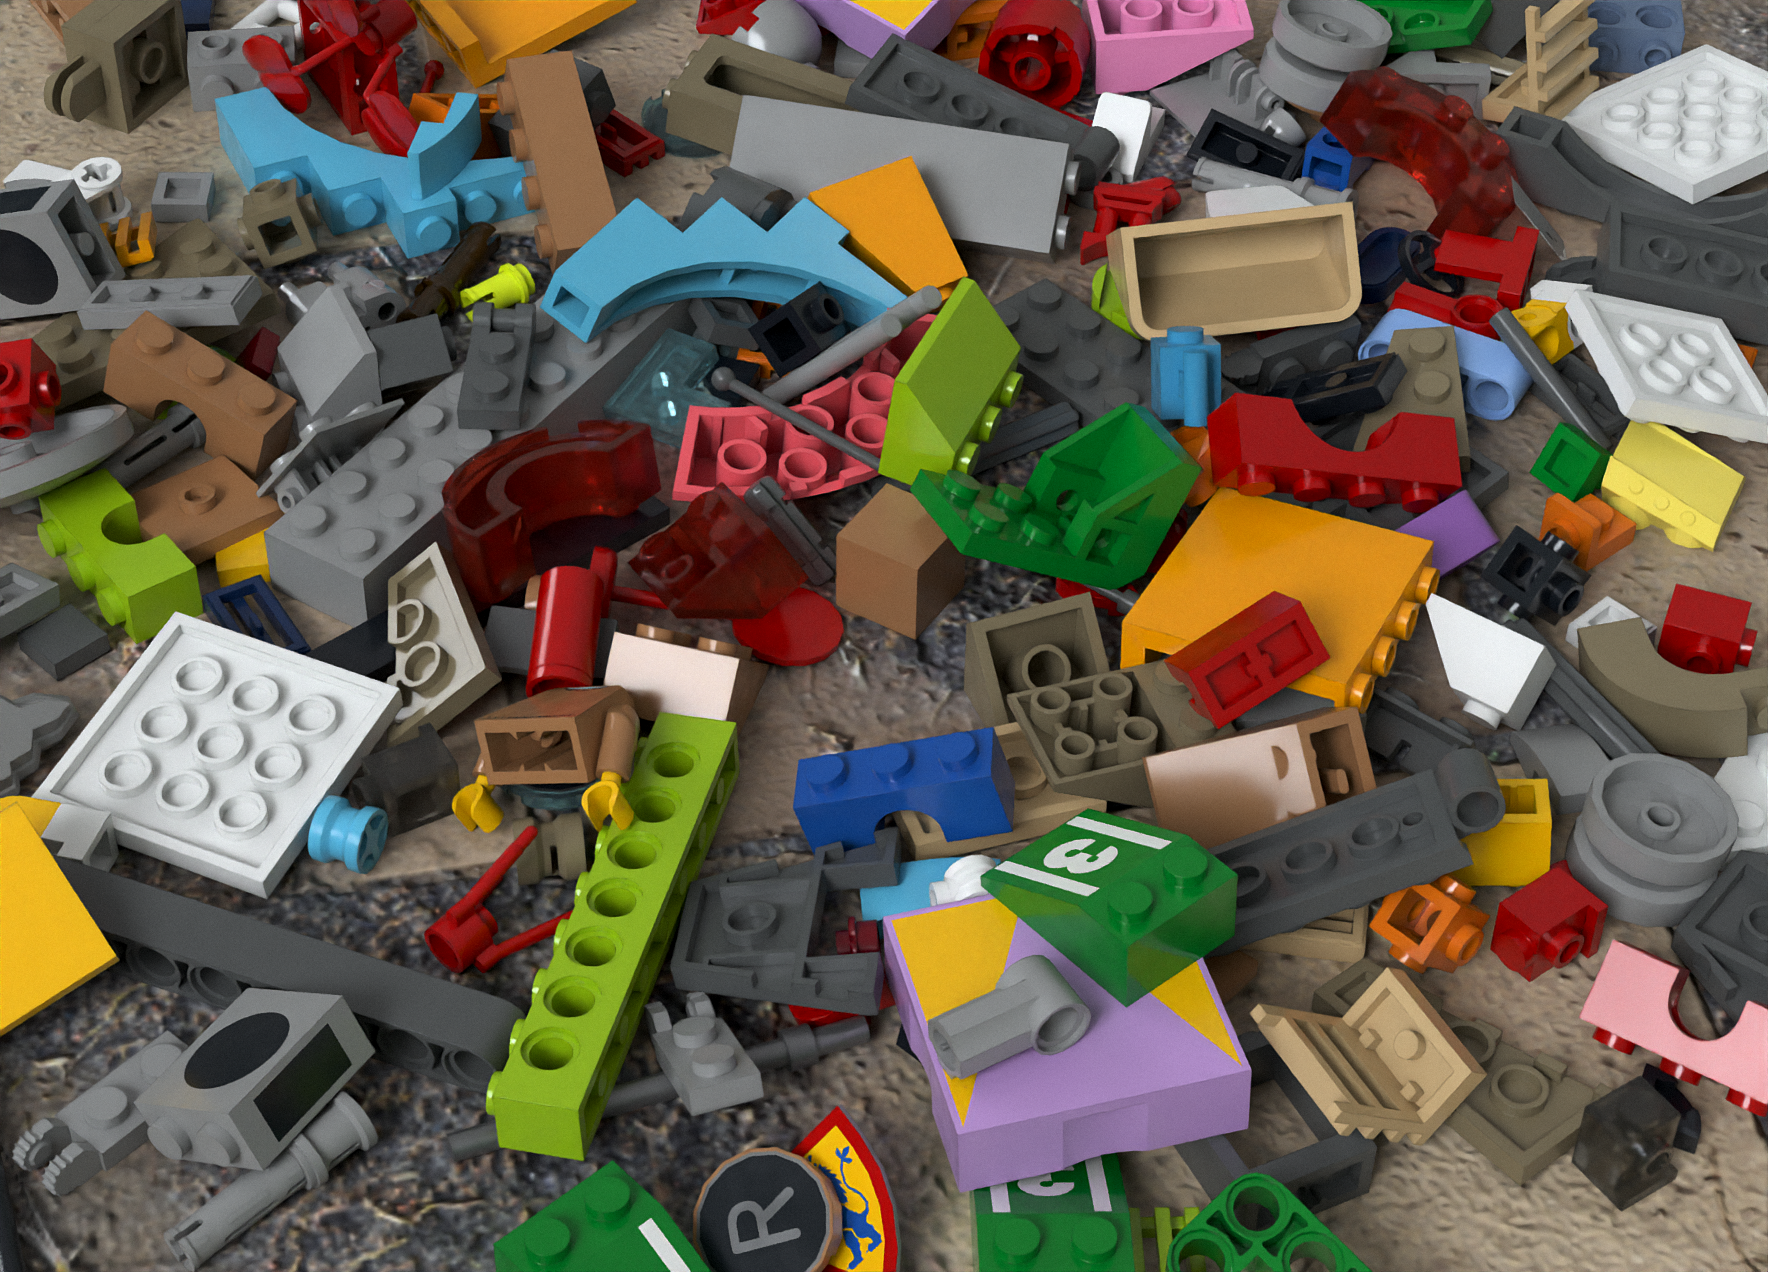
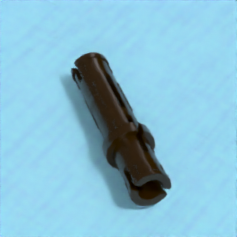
[395,221,502,323]

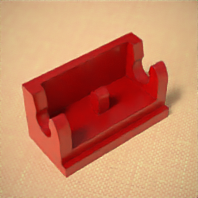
[1163,591,1331,729]

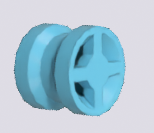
[308,795,388,874]

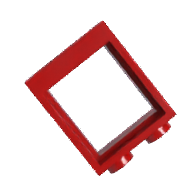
[297,0,399,136]

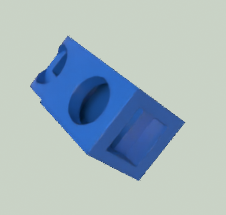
[1301,114,1382,192]

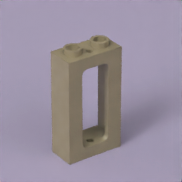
[662,33,861,155]

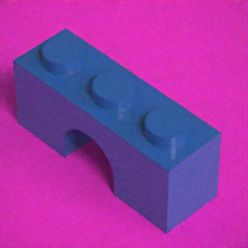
[793,727,1015,855]

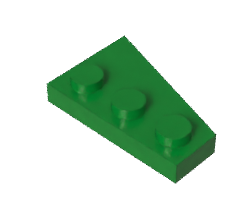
[1357,0,1493,54]

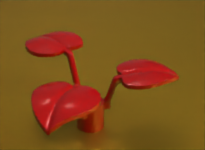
[242,0,419,158]

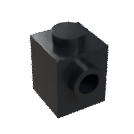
[748,281,852,378]

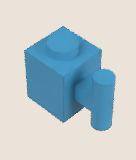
[1151,326,1221,427]

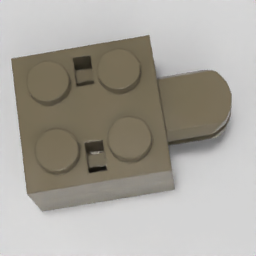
[44,0,189,134]

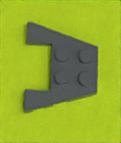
[670,827,903,1016]

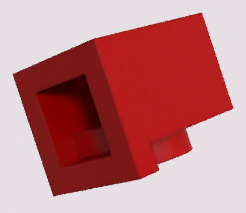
[1490,865,1609,982]

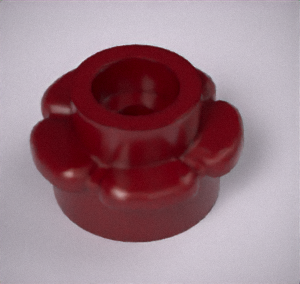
[835,916,882,961]

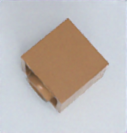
[836,483,966,640]

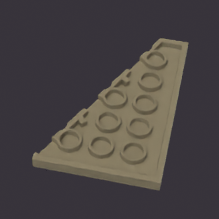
[32,218,282,411]

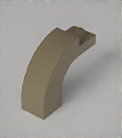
[1577,617,1768,758]

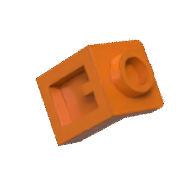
[1539,493,1637,572]

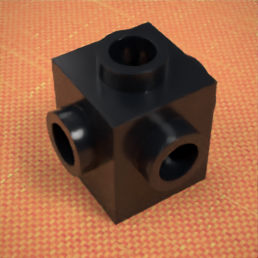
[1480,525,1591,626]

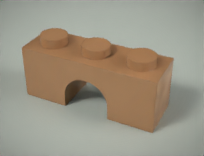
[103,310,298,481]

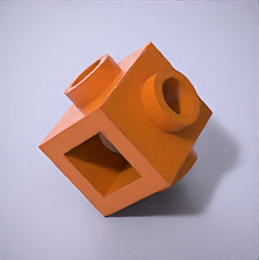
[1369,873,1490,974]

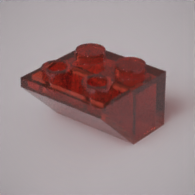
[627,482,809,619]

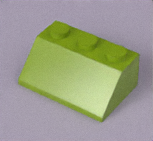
[878,276,1024,486]

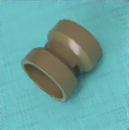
[512,812,587,886]

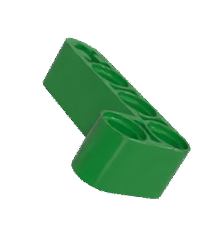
[1165,1172,1372,1272]

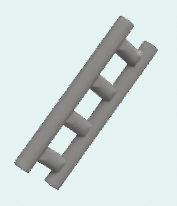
[762,285,942,405]

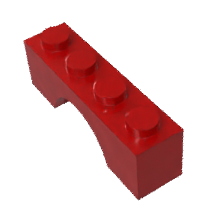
[1207,393,1462,513]

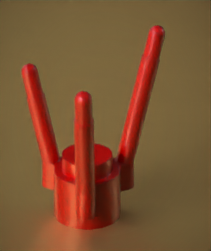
[424,825,573,974]

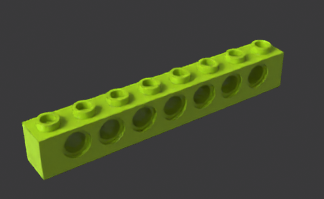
[486,712,740,1161]

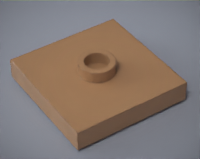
[130,454,284,566]

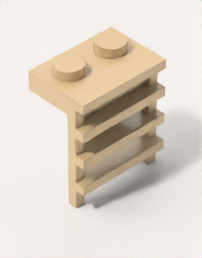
[1482,0,1599,123]
[1249,967,1488,1146]

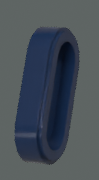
[1357,227,1421,304]

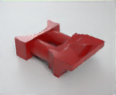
[1080,181,1166,265]

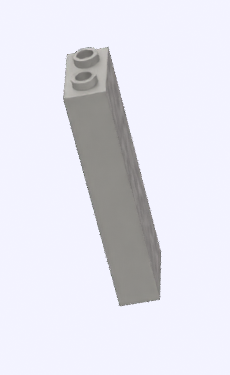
[730,95,1081,264]

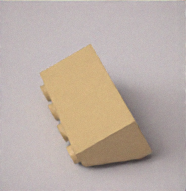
[1106,201,1362,342]

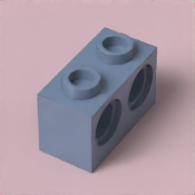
[1588,0,1685,74]

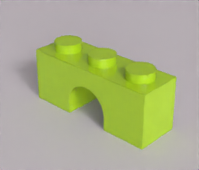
[37,468,204,644]

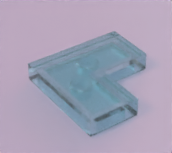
[602,328,732,449]

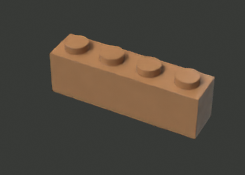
[496,50,617,275]

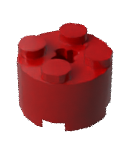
[978,0,1092,109]

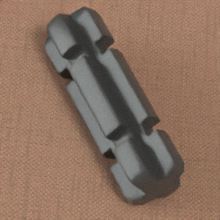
[743,475,836,585]

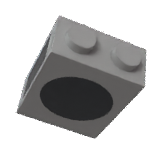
[0,179,126,320]
[134,988,375,1171]

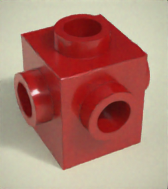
[0,338,62,440]

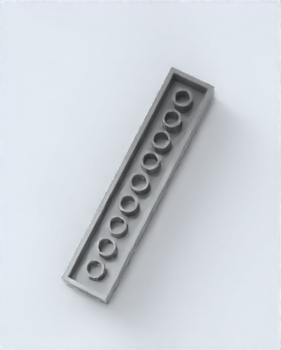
[264,294,698,627]

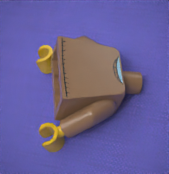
[452,685,640,833]

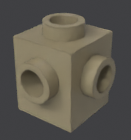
[237,178,324,270]

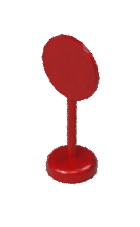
[590,545,844,666]

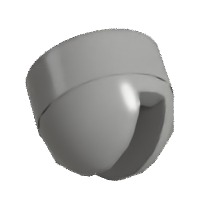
[1260,107,1306,147]

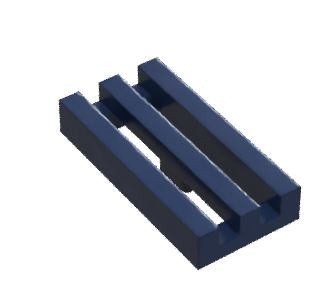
[202,575,312,655]

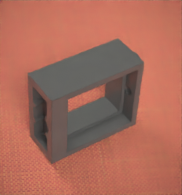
[1173,1031,1377,1231]

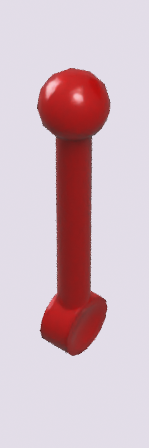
[408,60,445,110]

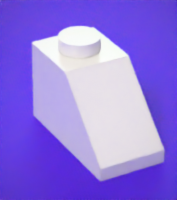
[1426,593,1557,731]

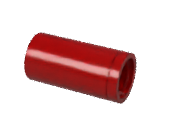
[526,566,605,698]

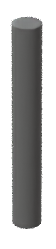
[1489,308,1614,451]

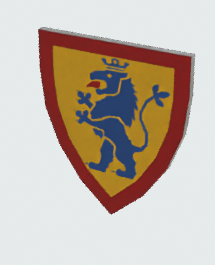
[791,1104,902,1272]

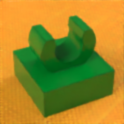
[1529,422,1613,503]

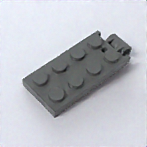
[845,33,1120,192]
[1203,748,1506,960]

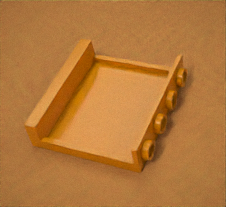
[405,0,637,89]
[1120,487,1440,714]

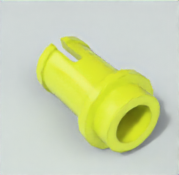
[459,263,535,322]

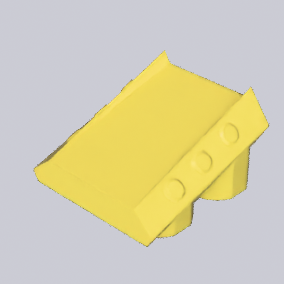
[1601,420,1746,552]

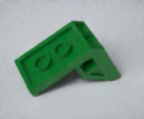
[910,402,1202,590]

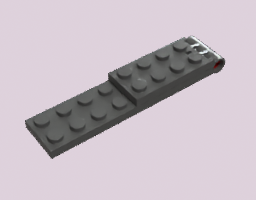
[993,278,1414,531]

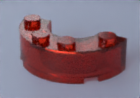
[1319,66,1519,241]
[441,419,662,604]

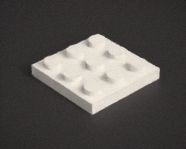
[1565,289,1768,444]

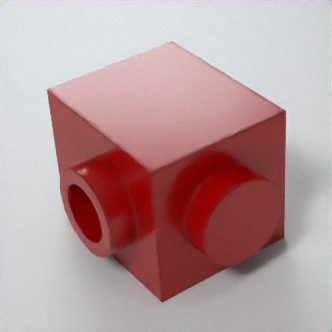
[1657,583,1758,674]

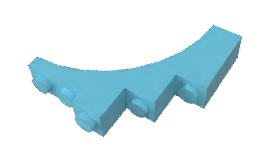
[215,87,536,259]
[540,197,908,343]

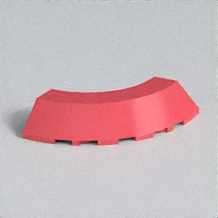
[672,308,937,504]

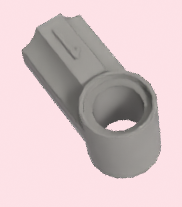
[928,955,1091,1080]

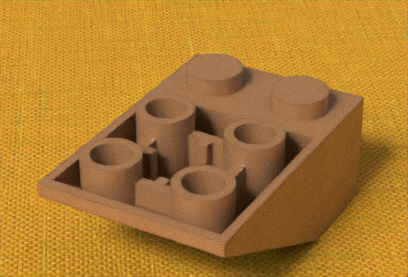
[1142,707,1377,849]

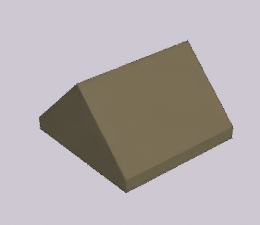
[964,592,1110,728]

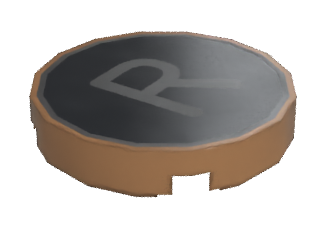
[693,1147,842,1272]

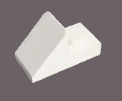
[1092,92,1166,183]

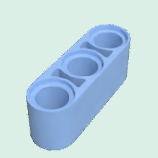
[1358,308,1534,421]

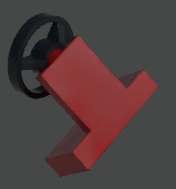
[1398,226,1540,311]

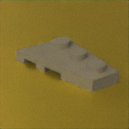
[387,541,502,758]

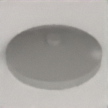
[0,404,135,514]

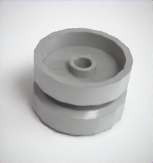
[1259,0,1393,114]
[1564,753,1739,927]

